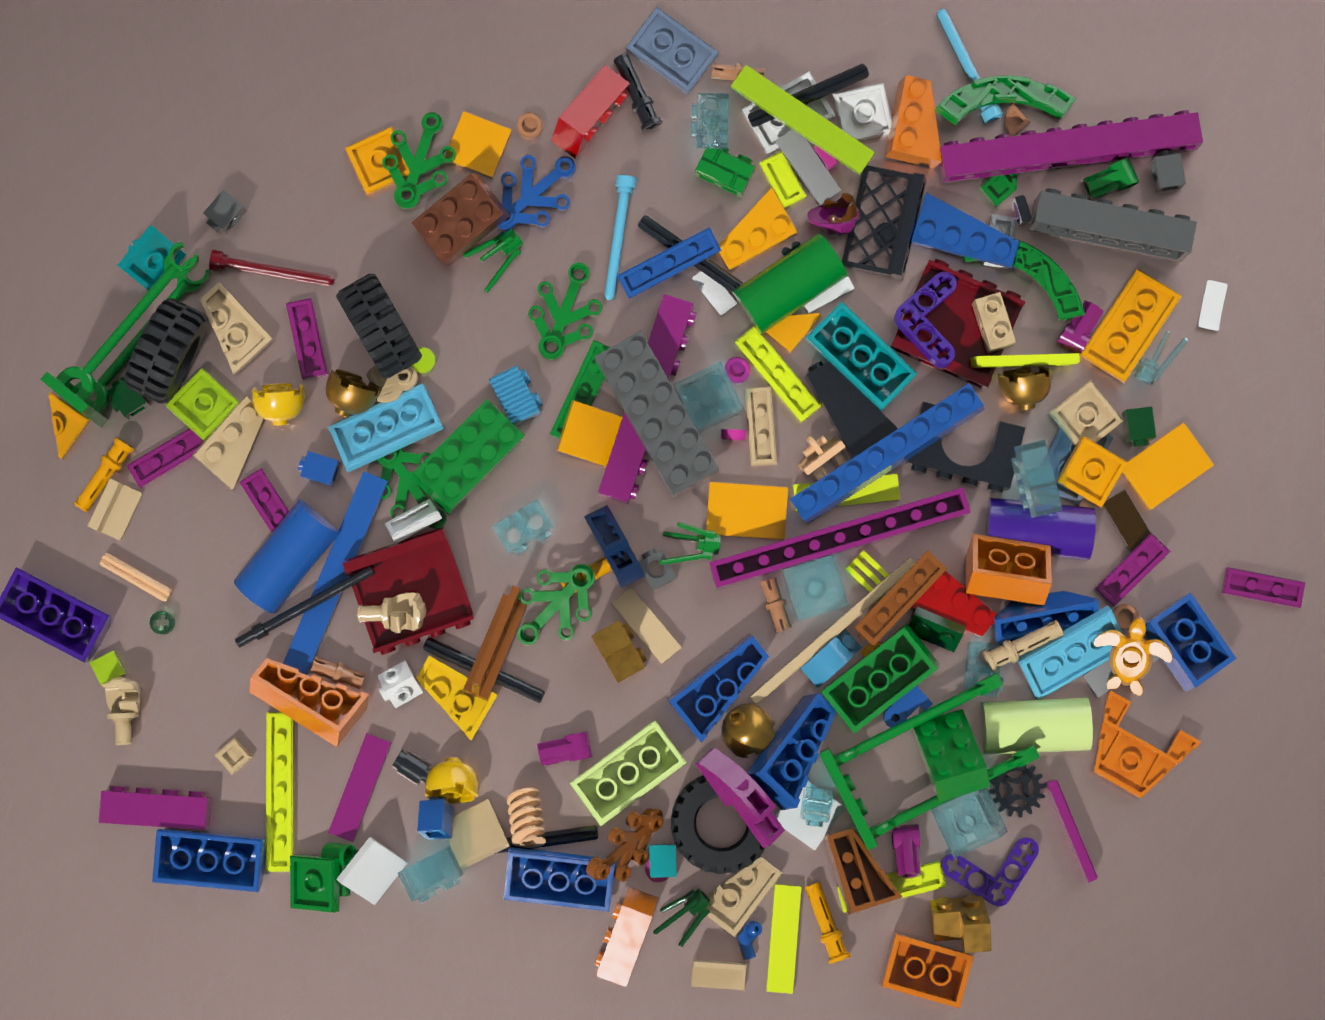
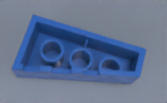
[667,634,769,743]
[747,693,836,810]

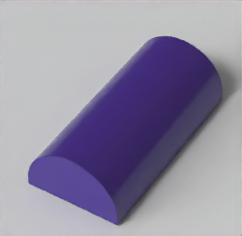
[985,497,1096,560]
[0,567,111,663]

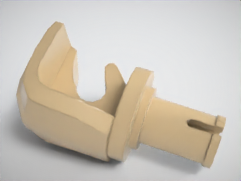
[358,593,426,633]
[102,677,140,745]

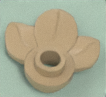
[366,366,418,403]

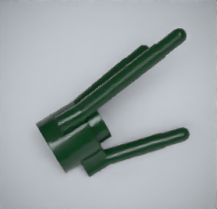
[653,888,712,947]

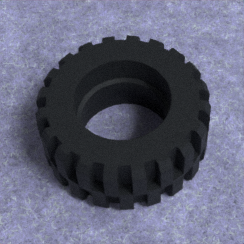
[336,274,422,378]
[124,298,209,404]
[671,775,765,874]

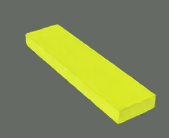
[735,326,822,423]
[970,353,1080,368]
[793,474,900,511]
[837,860,946,913]
[766,884,801,994]

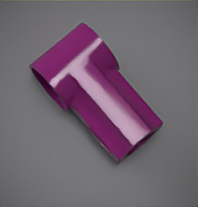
[1056,300,1104,356]
[537,731,593,766]
[891,824,921,879]

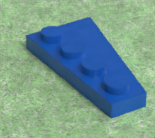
[911,192,1020,269]

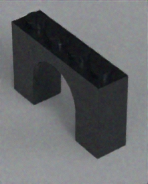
[906,402,1025,494]

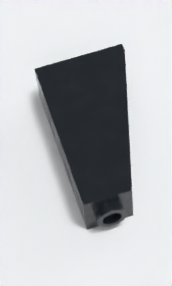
[805,361,898,459]

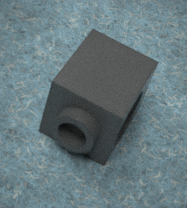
[1150,151,1186,193]
[203,190,247,234]
[639,548,676,591]

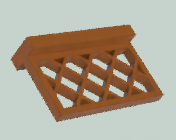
[854,550,947,646]
[463,585,527,701]

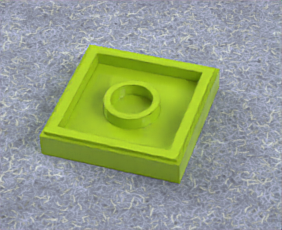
[166,368,239,441]

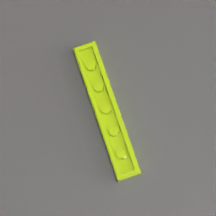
[266,712,294,872]

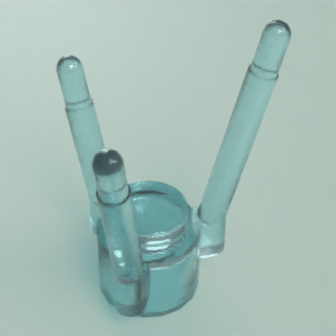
[1134,331,1188,385]

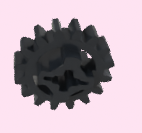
[987,765,1046,818]

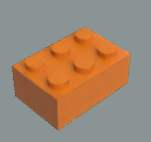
[966,534,1052,605]
[879,932,974,1009]

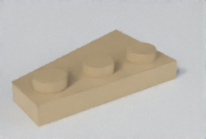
[200,282,273,375]
[192,396,264,490]
[707,857,783,937]

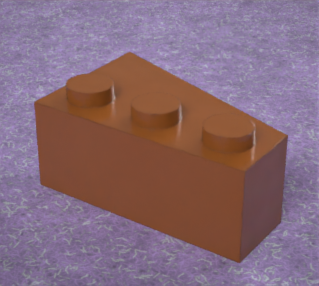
[823,828,902,915]

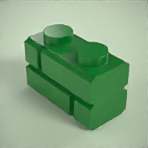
[694,143,755,198]

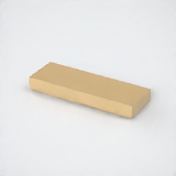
[745,386,777,467]
[611,587,682,664]

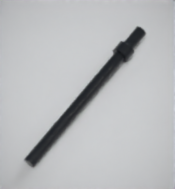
[235,565,376,648]

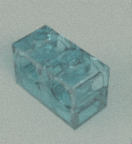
[691,93,729,149]
[492,499,554,556]
[963,641,1004,698]
[800,786,833,827]

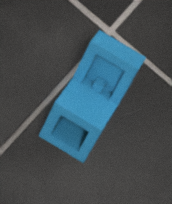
[800,629,862,688]

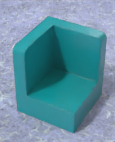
[649,844,677,878]

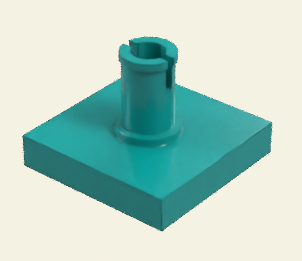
[117,225,186,290]

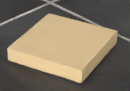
[1049,380,1123,447]
[448,799,510,870]

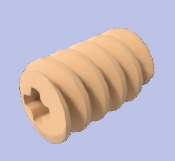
[507,788,546,848]

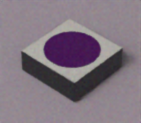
[1012,195,1032,227]

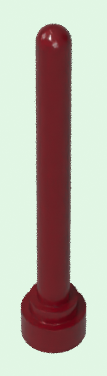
[209,250,335,286]

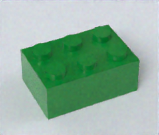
[913,709,990,802]

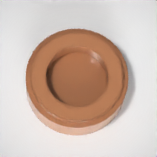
[517,112,543,140]
[1113,604,1139,630]

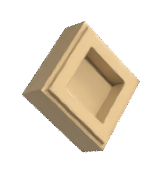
[215,738,253,775]

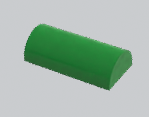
[732,233,848,335]

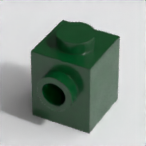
[107,377,151,420]
[1122,406,1156,447]

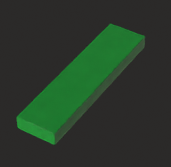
[550,340,611,439]

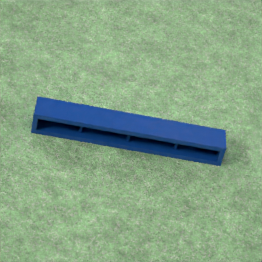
[790,383,985,524]

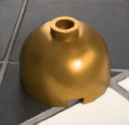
[998,367,1051,410]
[325,369,380,417]
[721,704,775,758]

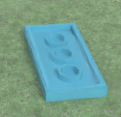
[328,383,444,473]
[1017,605,1123,700]

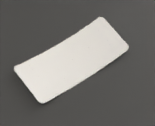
[692,271,737,315]
[1198,280,1228,331]

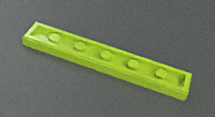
[731,65,875,175]

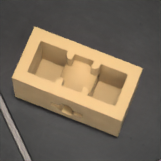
[972,292,1016,354]

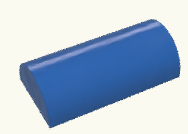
[234,499,340,613]
[152,829,266,892]
[504,847,615,912]

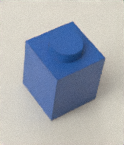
[298,451,341,487]
[417,797,454,840]

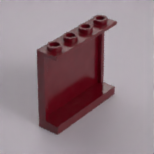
[891,259,1026,390]
[342,527,474,655]

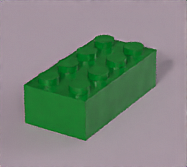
[411,399,525,515]
[821,623,940,733]

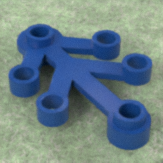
[498,155,576,230]

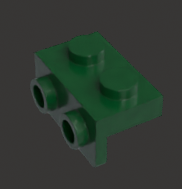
[908,607,966,653]

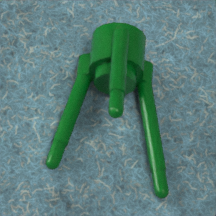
[463,229,523,293]
[659,522,721,565]

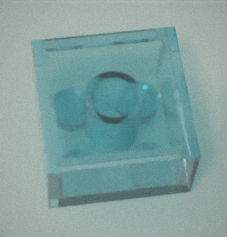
[674,361,744,433]
[1011,440,1063,518]
[782,555,849,622]
[931,788,1008,858]
[398,846,464,903]

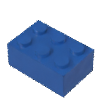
[1145,593,1237,691]

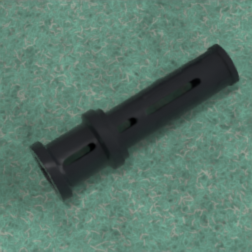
[613,53,663,132]

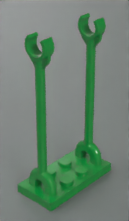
[40,242,211,428]
[820,673,1040,850]

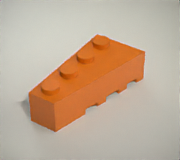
[249,658,369,747]

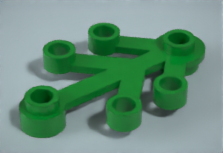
[382,112,456,209]
[528,262,602,360]
[377,449,447,529]
[518,564,595,645]

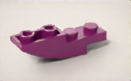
[696,747,785,848]

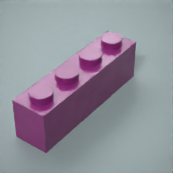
[99,786,212,830]

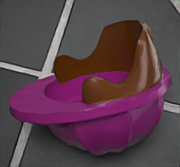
[807,193,859,236]

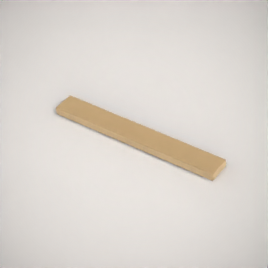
[750,558,915,704]

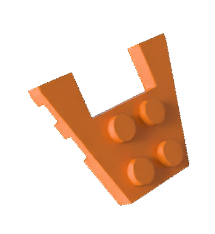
[1093,690,1201,798]

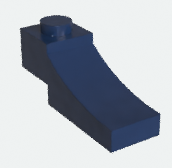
[584,505,645,588]

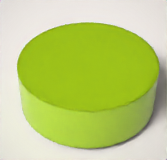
[411,347,436,374]

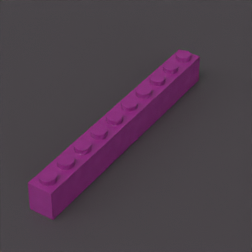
[939,110,1203,183]
[709,487,971,589]

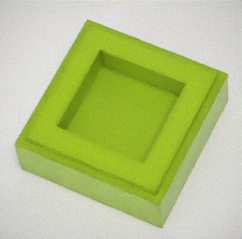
[90,651,126,686]

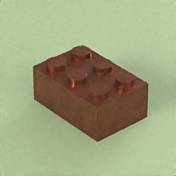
[411,173,510,265]

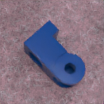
[883,686,933,728]

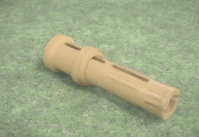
[983,620,1064,673]

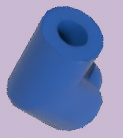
[737,921,762,960]

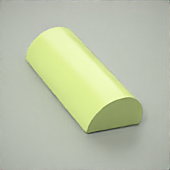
[981,697,1093,755]
[570,720,687,826]

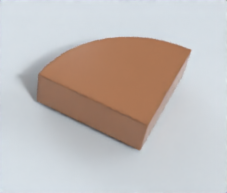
[1004,103,1031,137]

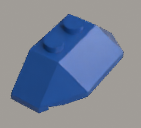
[994,591,1099,645]

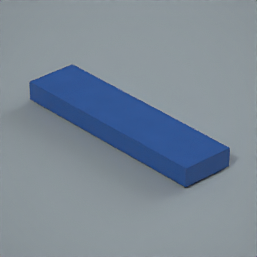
[617,227,722,299]

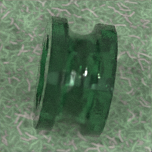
[149,611,175,635]

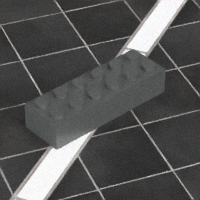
[1028,188,1197,261]
[594,331,719,498]

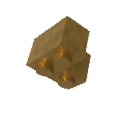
[591,620,647,683]
[930,895,992,953]

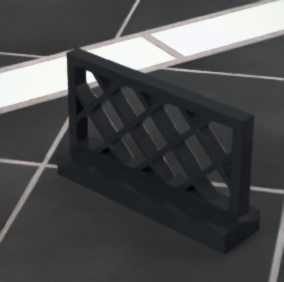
[842,165,926,280]

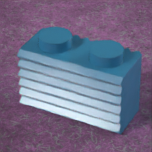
[489,365,543,427]

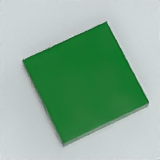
[290,854,339,913]

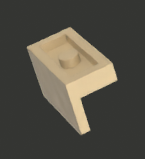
[88,479,143,540]
[691,959,747,990]

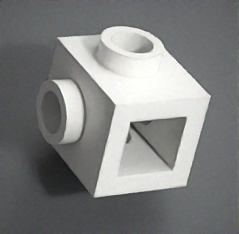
[378,660,423,708]

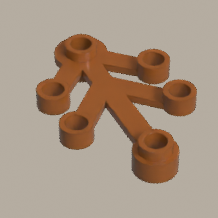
[586,808,663,882]

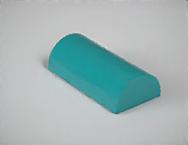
[805,301,918,412]

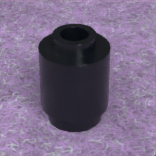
[392,749,431,786]

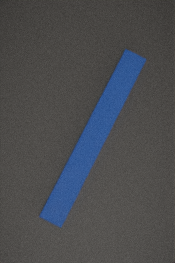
[283,471,389,675]

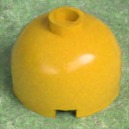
[252,383,305,426]
[425,757,478,804]

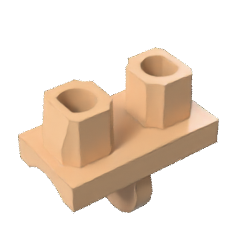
[797,436,848,482]

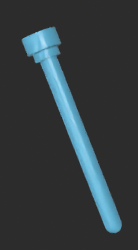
[937,9,1004,124]
[604,175,637,300]

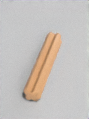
[100,553,172,602]

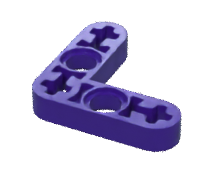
[894,271,957,368]
[941,837,1039,907]

